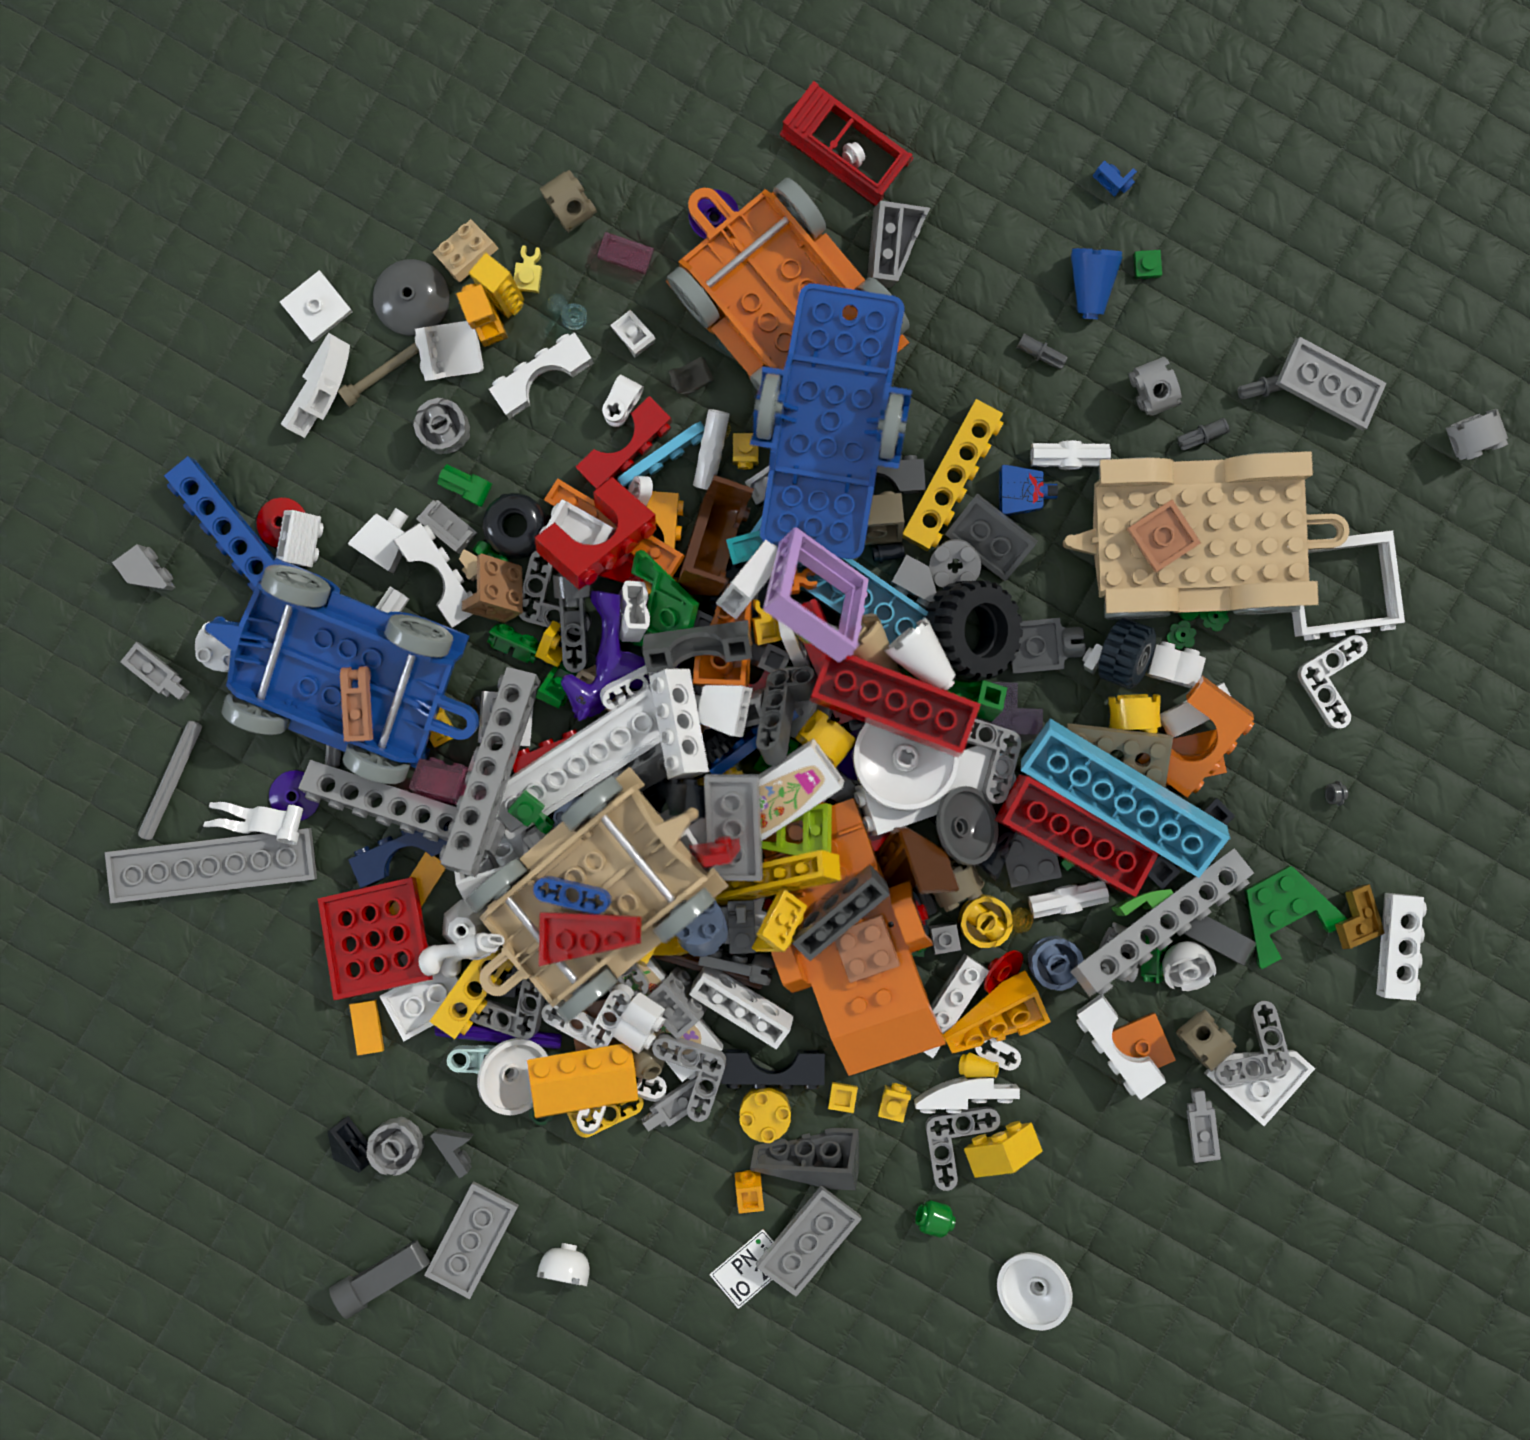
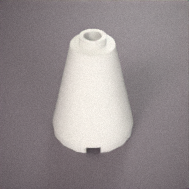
[885,618,955,691]

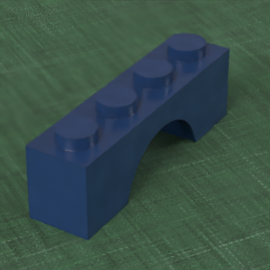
[348,819,450,888]

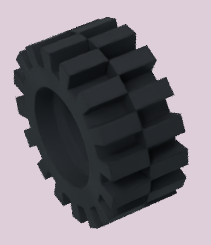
[702,728,736,765]

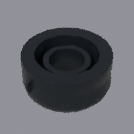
[483,493,550,559]

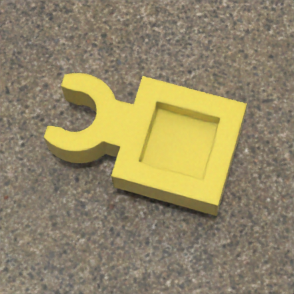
[514,245,542,293]

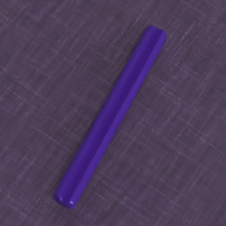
[435,1025,562,1049]

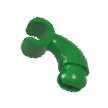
[473,541,509,562]

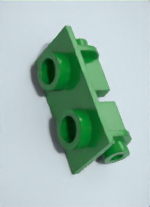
[487,623,540,664]
[1141,934,1169,984]

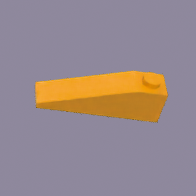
[943,971,1051,1054]

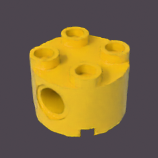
[1108,694,1162,733]
[795,709,856,768]
[958,894,1013,948]
[740,1085,791,1143]

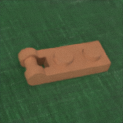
[340,666,373,742]

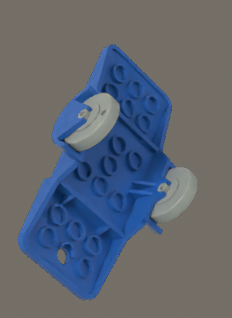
[750,284,912,559]

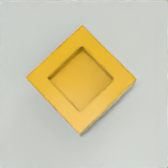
[828,1082,858,1113]

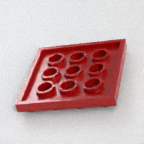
[318,877,433,1000]

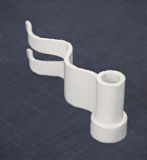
[203,802,303,845]

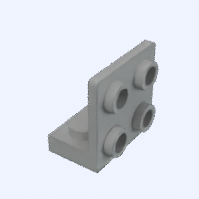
[646,966,709,1040]

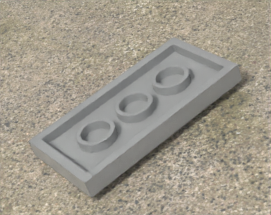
[1275,337,1386,430]
[704,774,763,881]
[424,1181,519,1299]
[756,1186,862,1297]

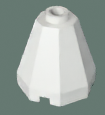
[442,899,491,944]

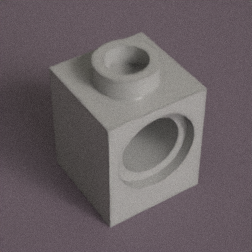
[928,922,961,955]

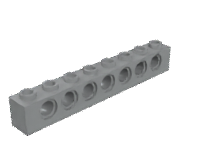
[440,667,541,877]
[299,760,506,858]
[1070,848,1254,997]

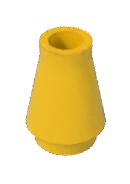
[959,1052,999,1078]

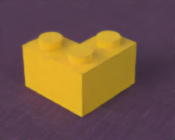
[964,1121,1043,1178]

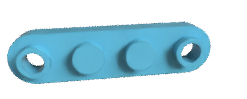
[617,421,705,488]

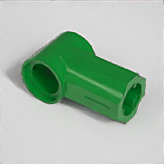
[437,464,493,507]

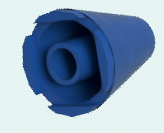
[1071,248,1123,319]

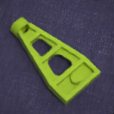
[761,803,832,856]

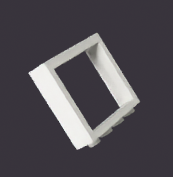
[1292,531,1405,641]

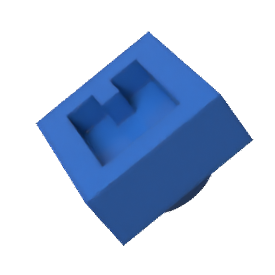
[1093,161,1137,197]

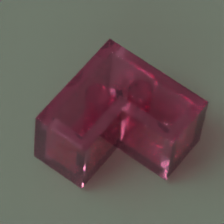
[409,758,468,806]

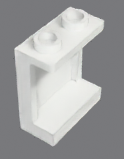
[539,499,616,545]

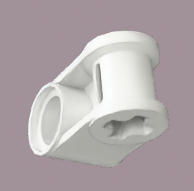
[602,374,644,427]

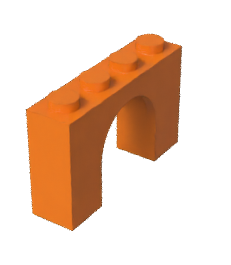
[1138,676,1254,798]

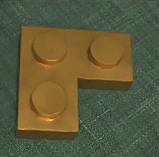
[1335,884,1385,949]

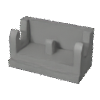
[416,500,477,554]

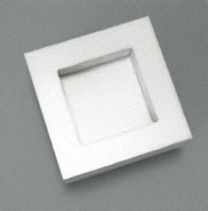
[1082,644,1103,675]

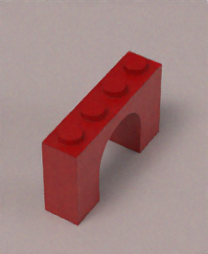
[535,477,656,590]

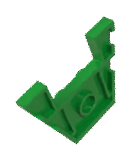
[619,550,699,646]
[1244,865,1347,969]

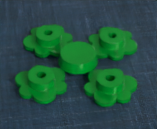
[1167,611,1229,650]

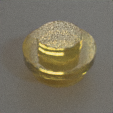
[1012,907,1033,933]

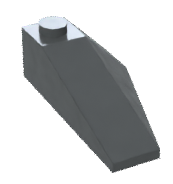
[750,1128,859,1191]

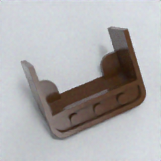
[677,475,754,596]
[875,827,959,927]

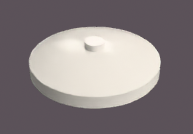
[853,723,959,811]

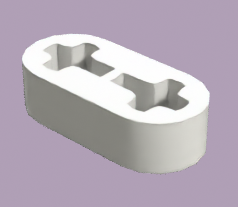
[628,476,653,506]
[974,1038,1021,1070]

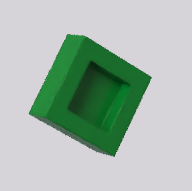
[1133,250,1162,279]

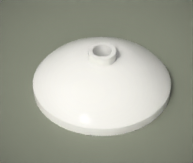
[477,1038,548,1115]
[997,1252,1072,1330]

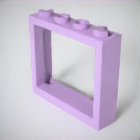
[763,527,869,662]

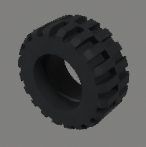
[924,580,1023,680]

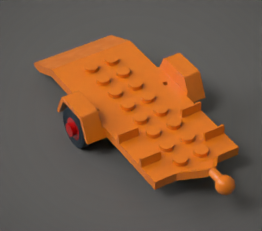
[762,797,946,1076]

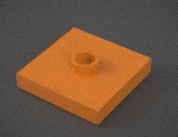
[1112,1012,1176,1068]

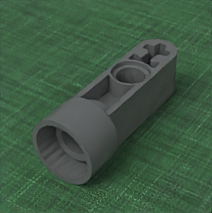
[553,574,591,673]
[329,1240,430,1319]

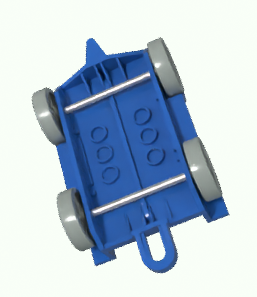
[205,558,479,784]

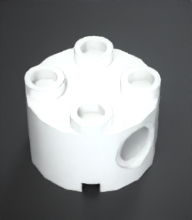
[195,620,231,672]

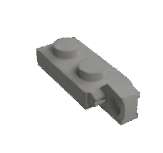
[121,642,190,700]
[642,1076,708,1132]
[1187,1088,1221,1163]

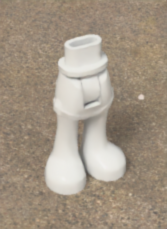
[419,933,504,978]

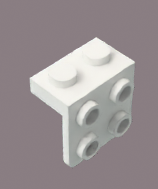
[415,321,484,381]

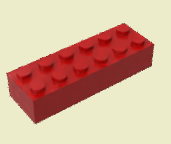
[810,654,981,758]
[994,775,1159,897]

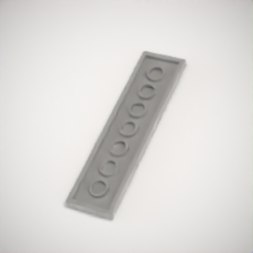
[105,828,317,903]

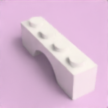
[489,332,594,419]
[393,523,473,627]
[1076,995,1166,1100]

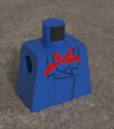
[999,465,1058,516]

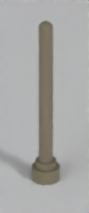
[338,343,419,407]

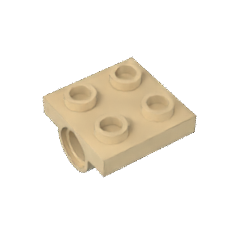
[432,219,499,282]

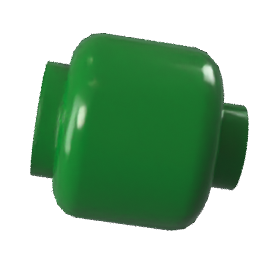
[915,1200,956,1238]

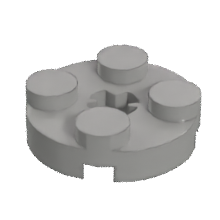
[929,539,981,588]

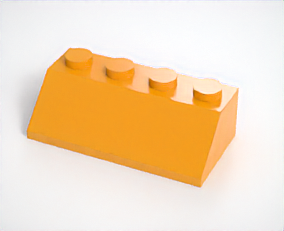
[527,1044,639,1118]

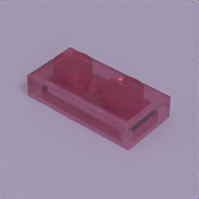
[597,232,654,275]

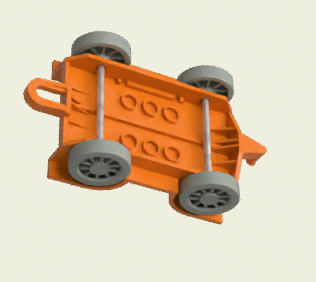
[666,178,910,392]

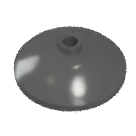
[373,259,450,336]
[936,786,999,865]

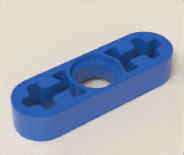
[533,876,611,914]

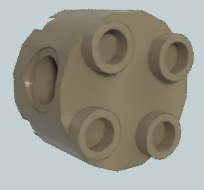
[539,170,597,233]
[933,860,985,912]
[1175,1009,1237,1072]

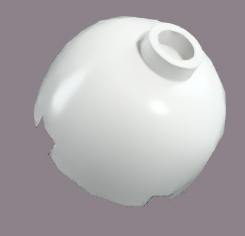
[1162,941,1216,991]
[537,1243,590,1286]

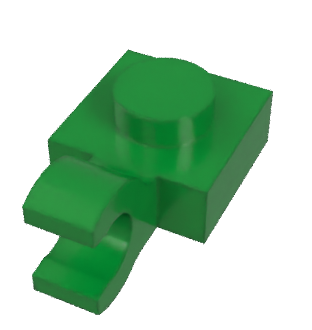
[507,789,554,835]

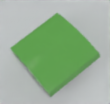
[1112,889,1174,916]

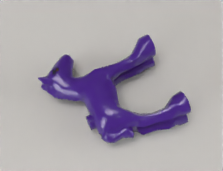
[560,591,681,721]

